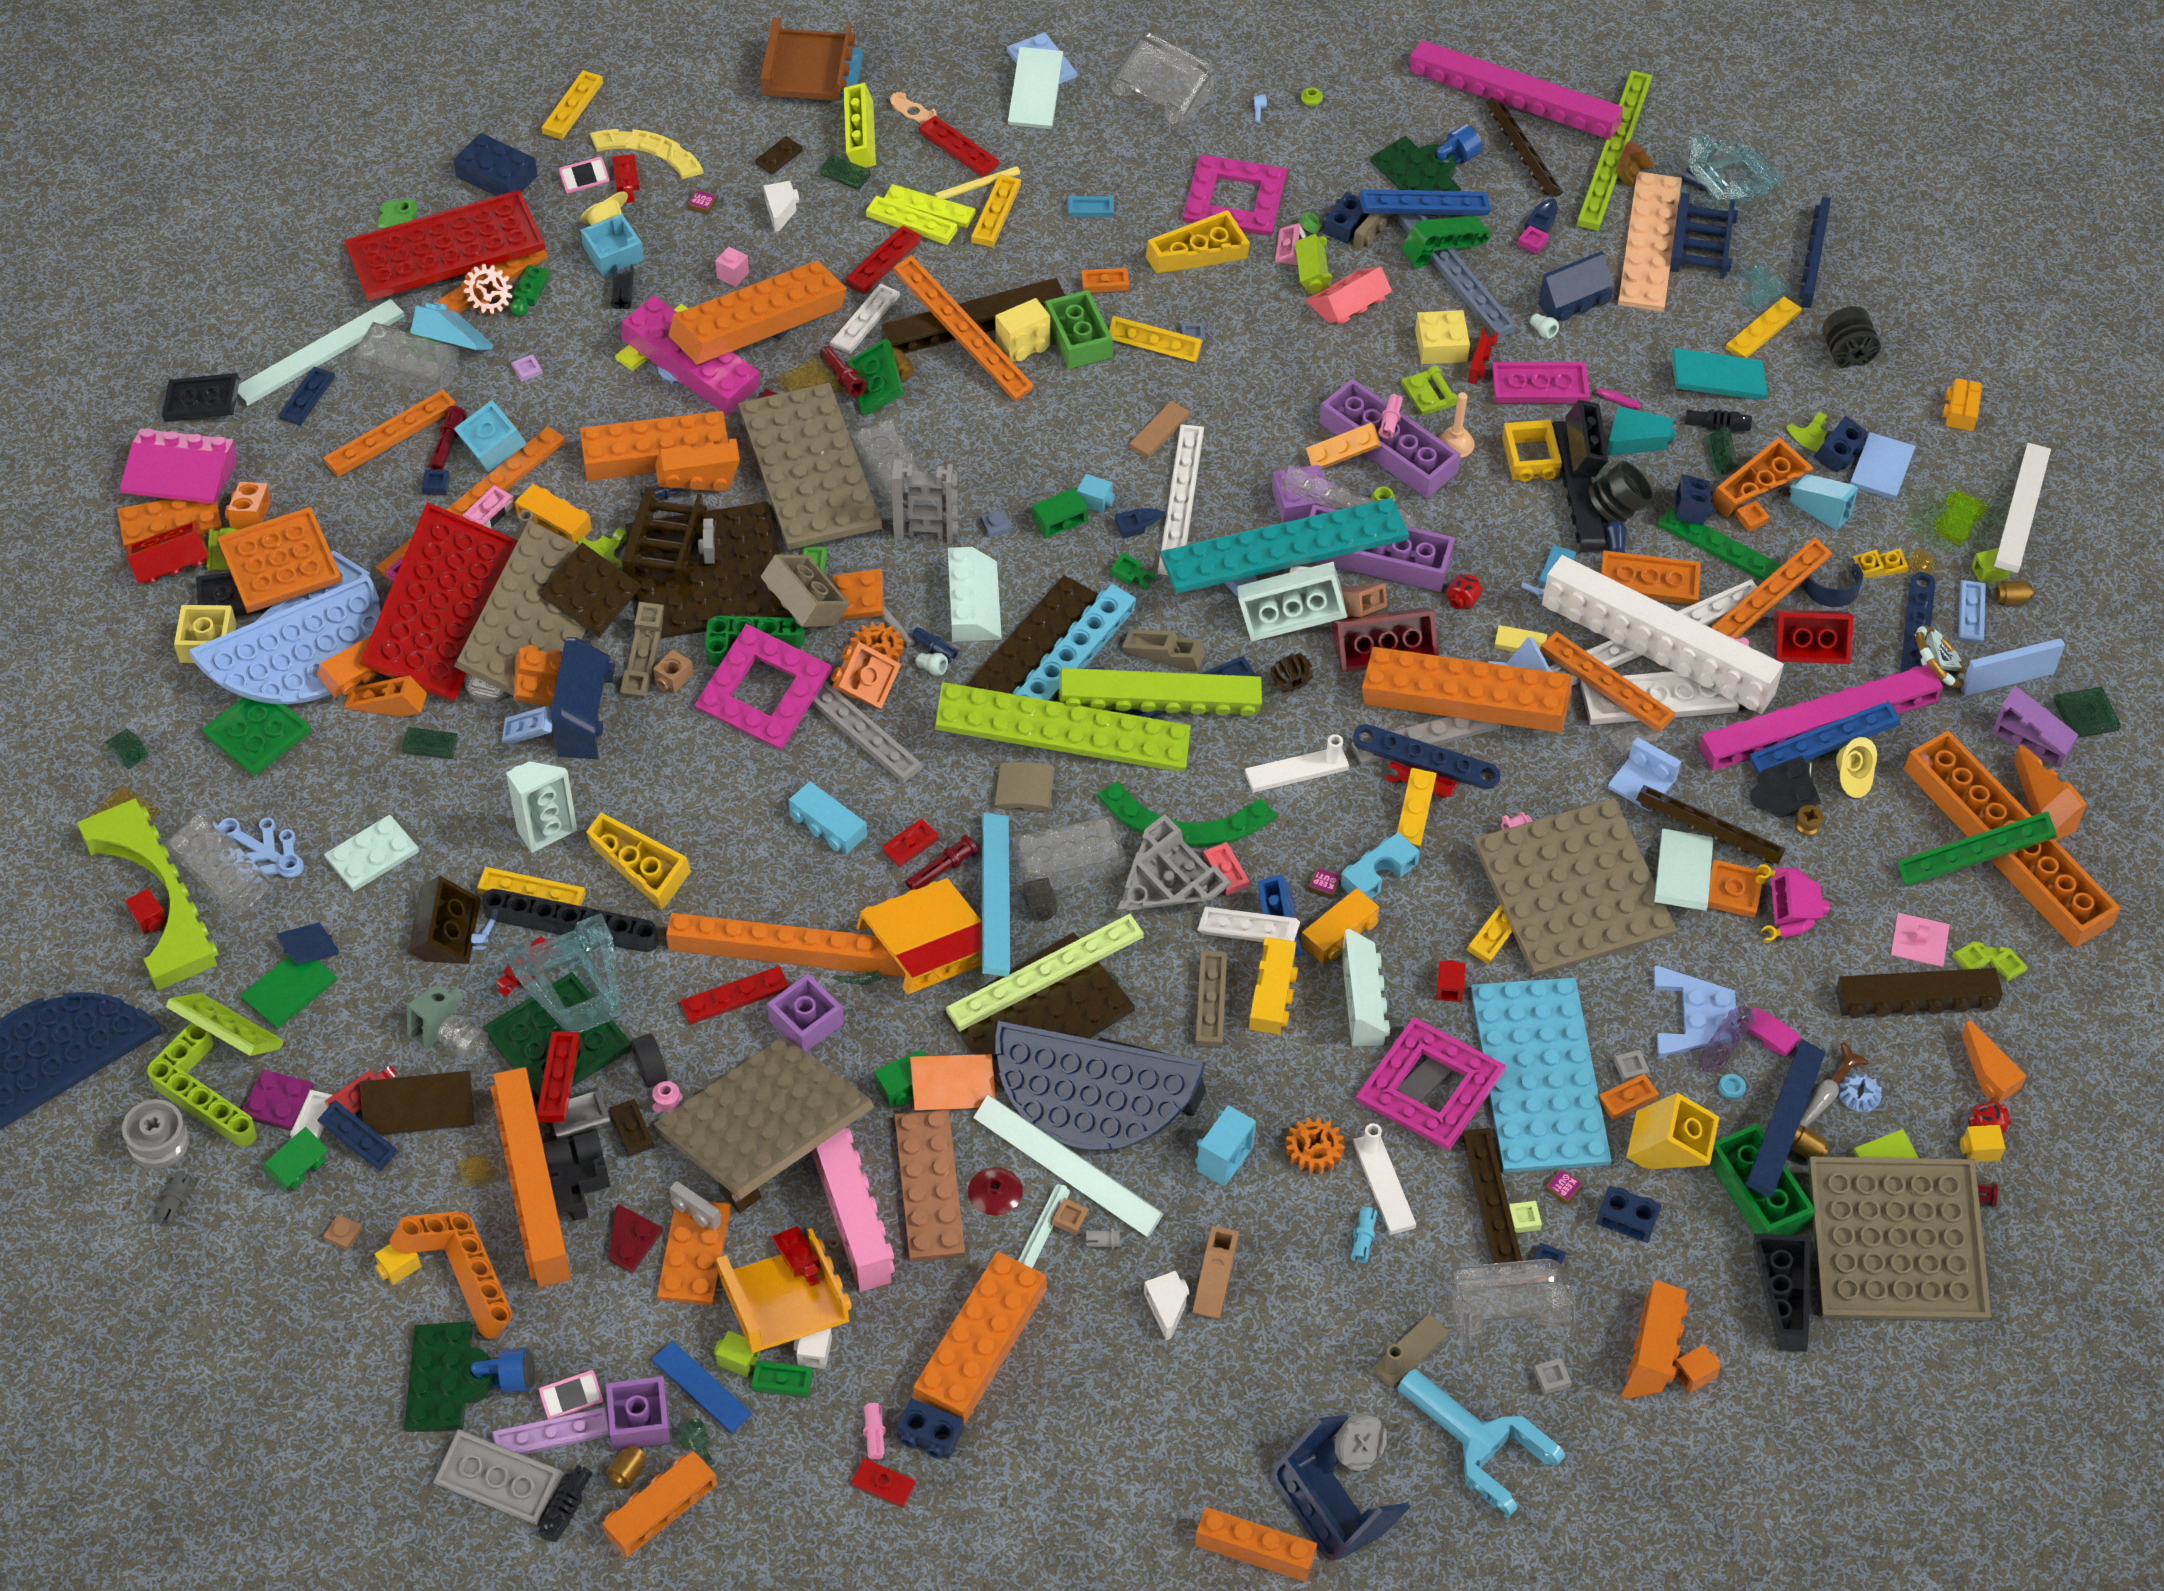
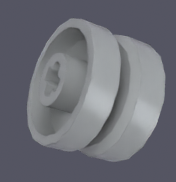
[122,1099,189,1169]

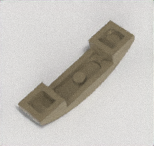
[620,602,664,697]

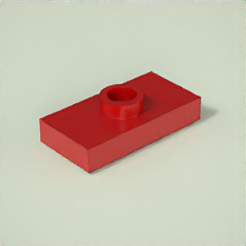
[851,1458,916,1508]

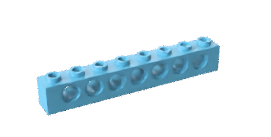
[1013,584,1136,702]

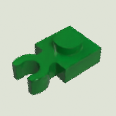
[1109,552,1156,590]

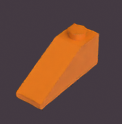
[344,676,427,717]
[1962,1020,2027,1103]

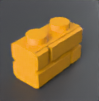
[1942,378,1982,431]

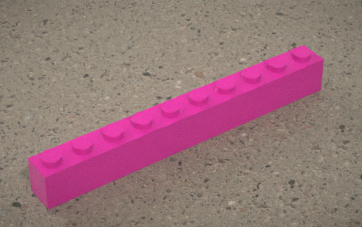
[1410,40,1623,140]
[1699,665,1943,771]

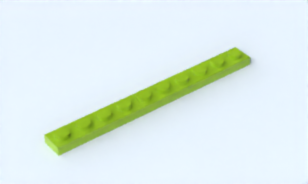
[1577,70,1653,231]

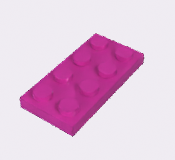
[1491,362,1590,403]

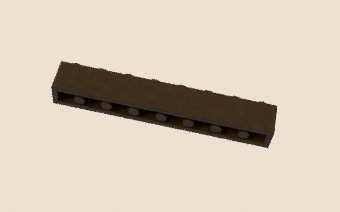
[881,278,1065,354]

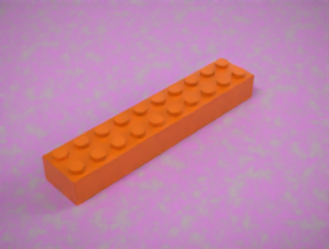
[1904,730,2121,949]

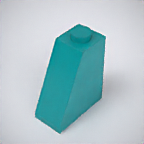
[1607,406,1676,456]

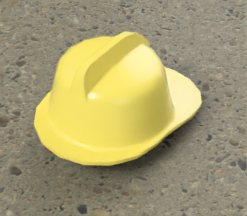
[580,192,628,225]
[1836,737,1877,798]

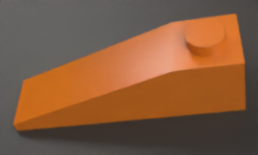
[2013,744,2087,840]

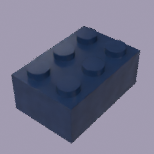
[453,133,538,196]

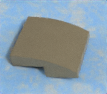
[995,762,1055,812]

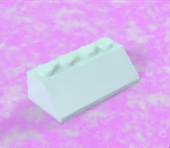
[948,547,1002,642]
[1238,561,1347,641]
[506,761,577,853]
[1342,929,1390,1046]

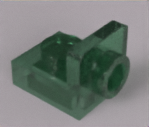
[105,728,149,770]

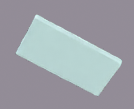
[1008,47,1063,129]
[1654,829,1713,911]

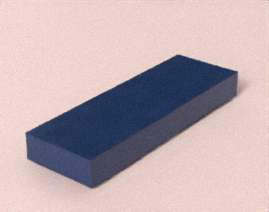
[279,366,335,426]
[317,1100,398,1172]

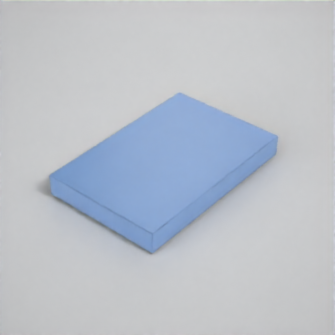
[1850,432,1915,501]

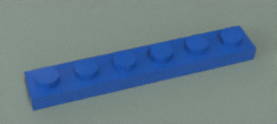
[1359,189,1491,215]
[1750,701,1900,775]

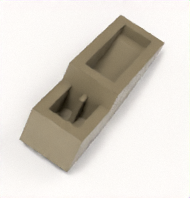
[1122,629,1205,671]

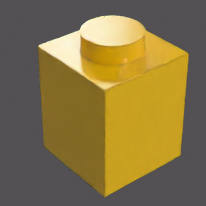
[1960,1125,2006,1162]
[374,1244,421,1285]

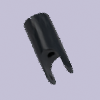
[611,264,634,309]

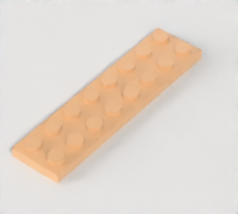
[1618,172,1682,312]

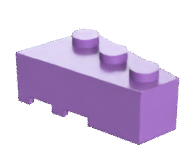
[1992,685,2078,768]

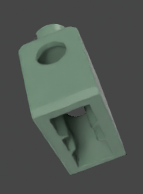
[407,986,463,1050]

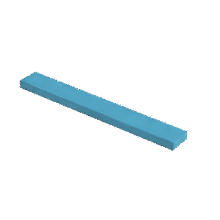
[982,813,1010,977]

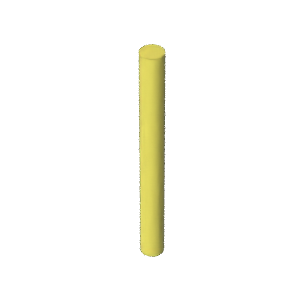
[935,166,1020,199]

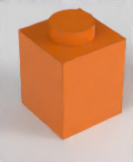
[1675,1344,1721,1393]

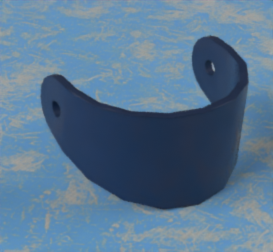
[1802,564,1864,607]

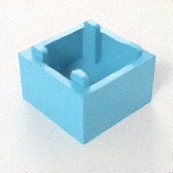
[581,214,644,276]
[454,400,527,473]
[1195,1105,1256,1187]

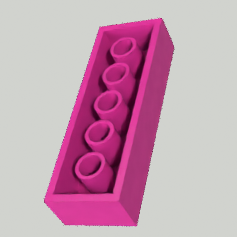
[622,295,760,415]

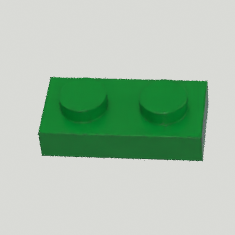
[751,1360,813,1398]

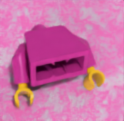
[1755,864,1830,943]

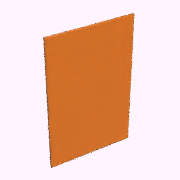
[910,1054,996,1110]

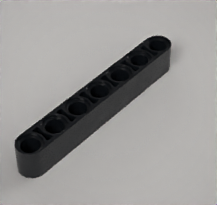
[1552,421,1605,553]
[482,889,659,952]

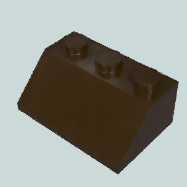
[408,875,481,964]

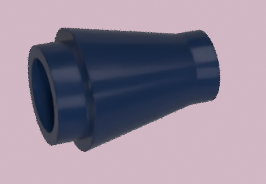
[1604,521,1627,553]

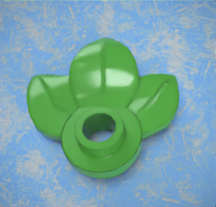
[377,199,418,229]

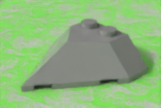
[1117,814,1231,912]

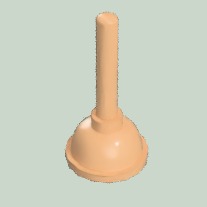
[1438,392,1474,458]

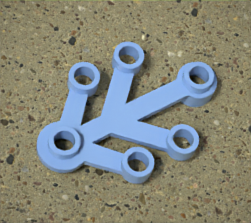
[218,818,304,881]

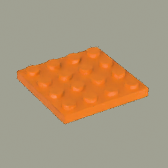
[217,507,343,613]

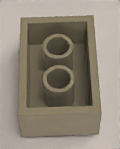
[761,555,850,627]

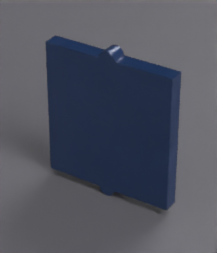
[277,922,339,966]

